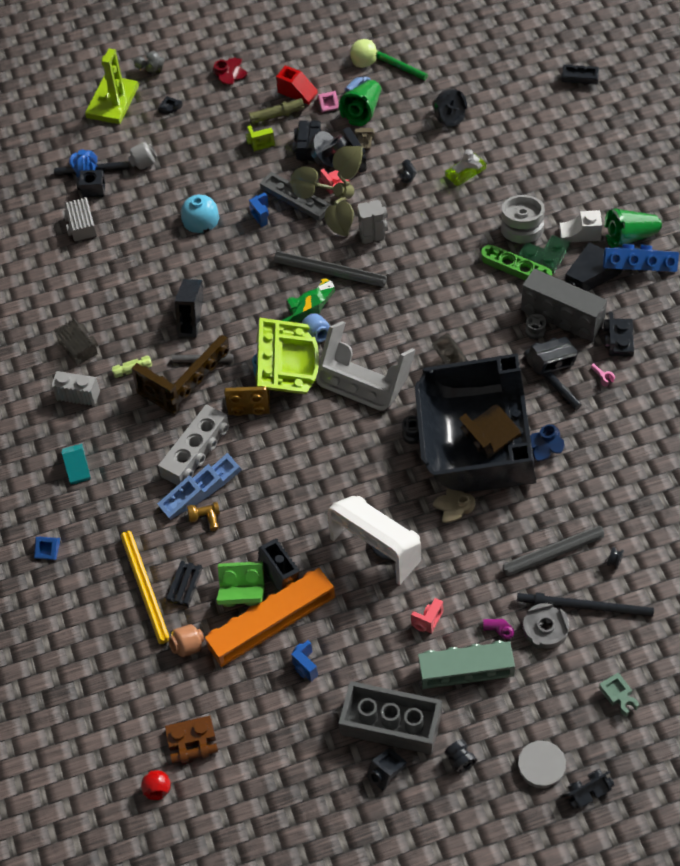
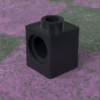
[76,170,106,198]

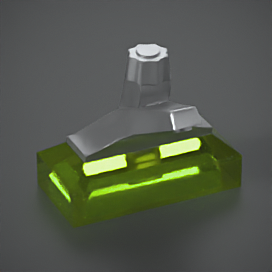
[445,149,486,186]

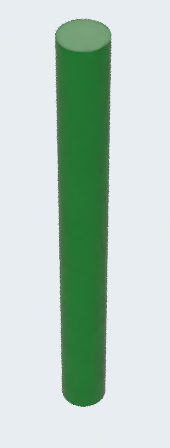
[376,50,428,81]

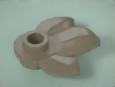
[432,489,476,523]

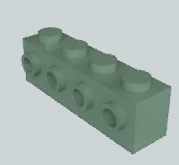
[418,641,515,689]

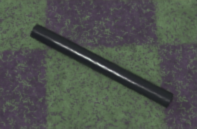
[54,161,129,175]
[524,349,582,410]

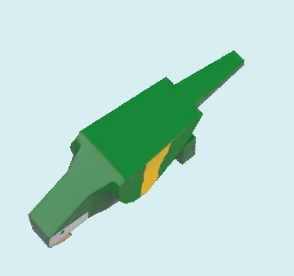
[281,279,335,323]

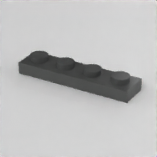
[260,172,331,221]

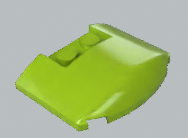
[255,318,319,394]

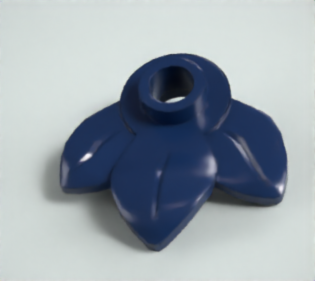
[530,424,565,461]

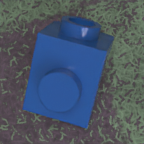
[291,640,318,682]

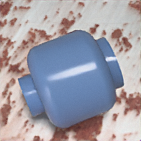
[302,314,330,343]

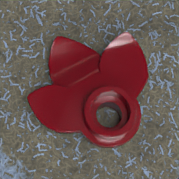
[213,58,248,85]

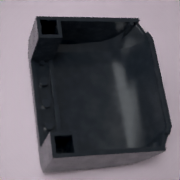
[415,353,537,492]

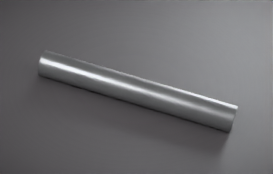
[172,354,234,363]

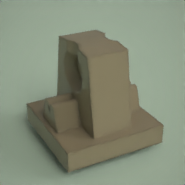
[355,128,375,150]

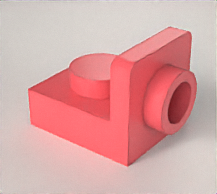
[319,169,350,194]
[411,598,443,634]

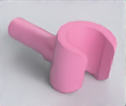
[591,364,615,386]

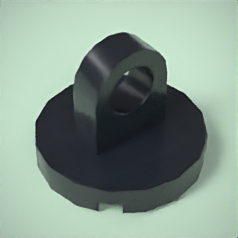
[432,88,467,126]
[309,131,346,169]

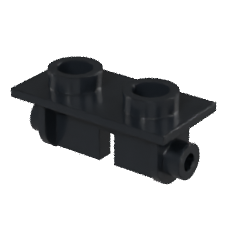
[562,769,615,809]

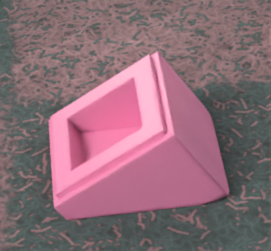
[317,91,338,113]

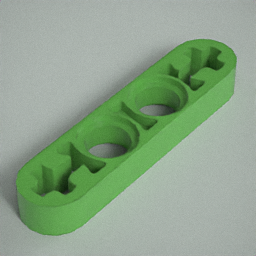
[481,245,552,281]

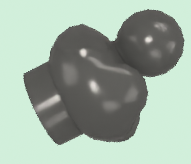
[134,51,164,73]

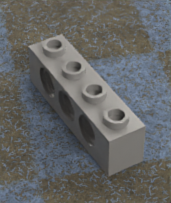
[158,404,229,485]

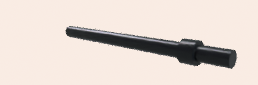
[517,592,654,616]

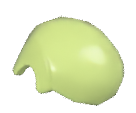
[350,39,377,68]

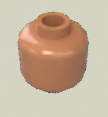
[168,624,204,657]

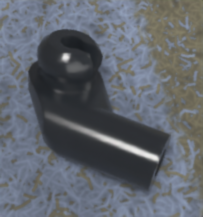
[400,159,417,183]

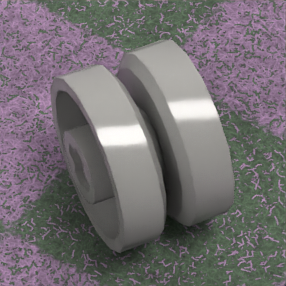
[501,195,545,243]

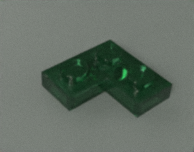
[518,235,570,274]

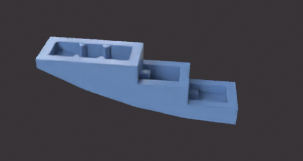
[157,453,242,520]

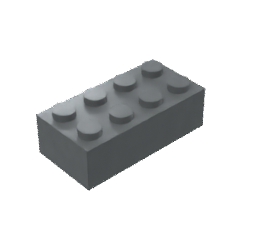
[521,269,607,342]
[339,681,442,755]

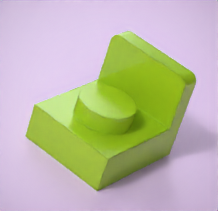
[245,125,275,151]

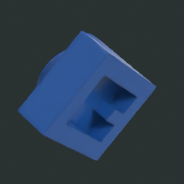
[249,193,269,227]

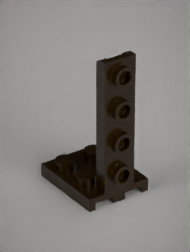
[131,335,230,416]

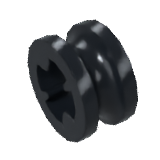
[607,547,624,569]

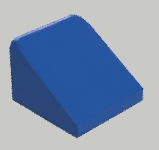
[34,536,60,560]

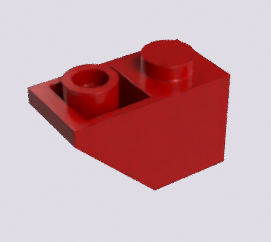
[276,65,318,104]

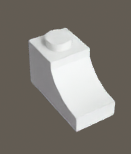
[559,210,602,243]

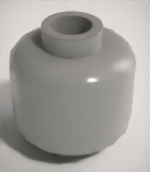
[128,142,157,170]

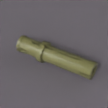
[248,98,304,124]

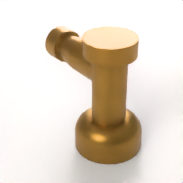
[187,502,220,531]

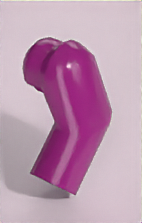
[483,619,514,639]

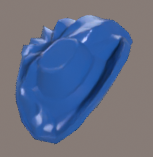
[69,149,98,177]

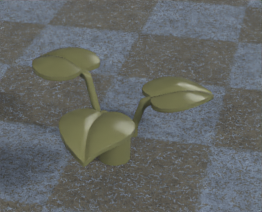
[290,146,363,237]

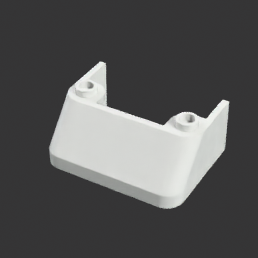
[327,496,421,585]

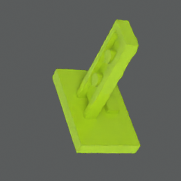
[85,48,139,124]

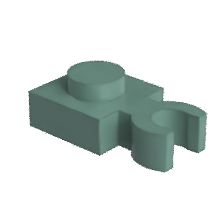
[599,673,639,717]

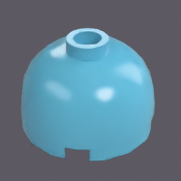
[181,194,219,233]

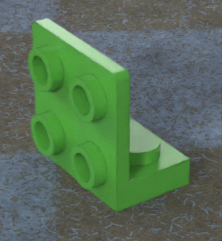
[217,561,265,607]

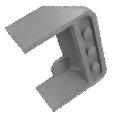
[316,321,416,410]

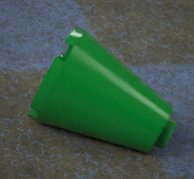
[338,80,381,126]
[604,208,662,248]

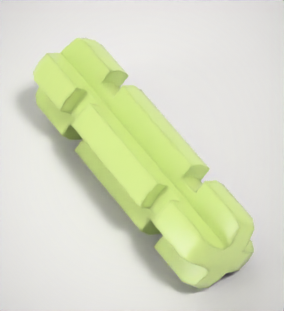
[112,355,152,378]

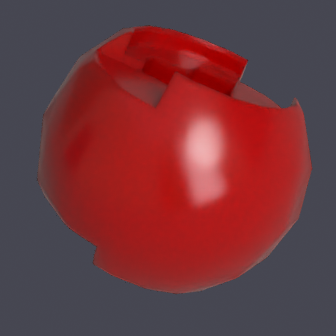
[141,770,171,800]

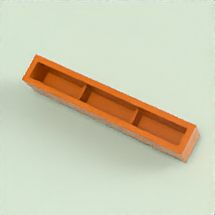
[205,568,335,667]

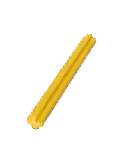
[121,531,169,644]

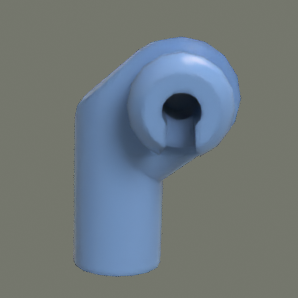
[344,77,371,93]

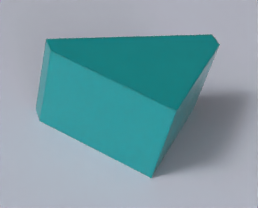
[62,444,91,485]

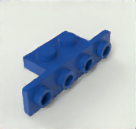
[603,244,679,272]

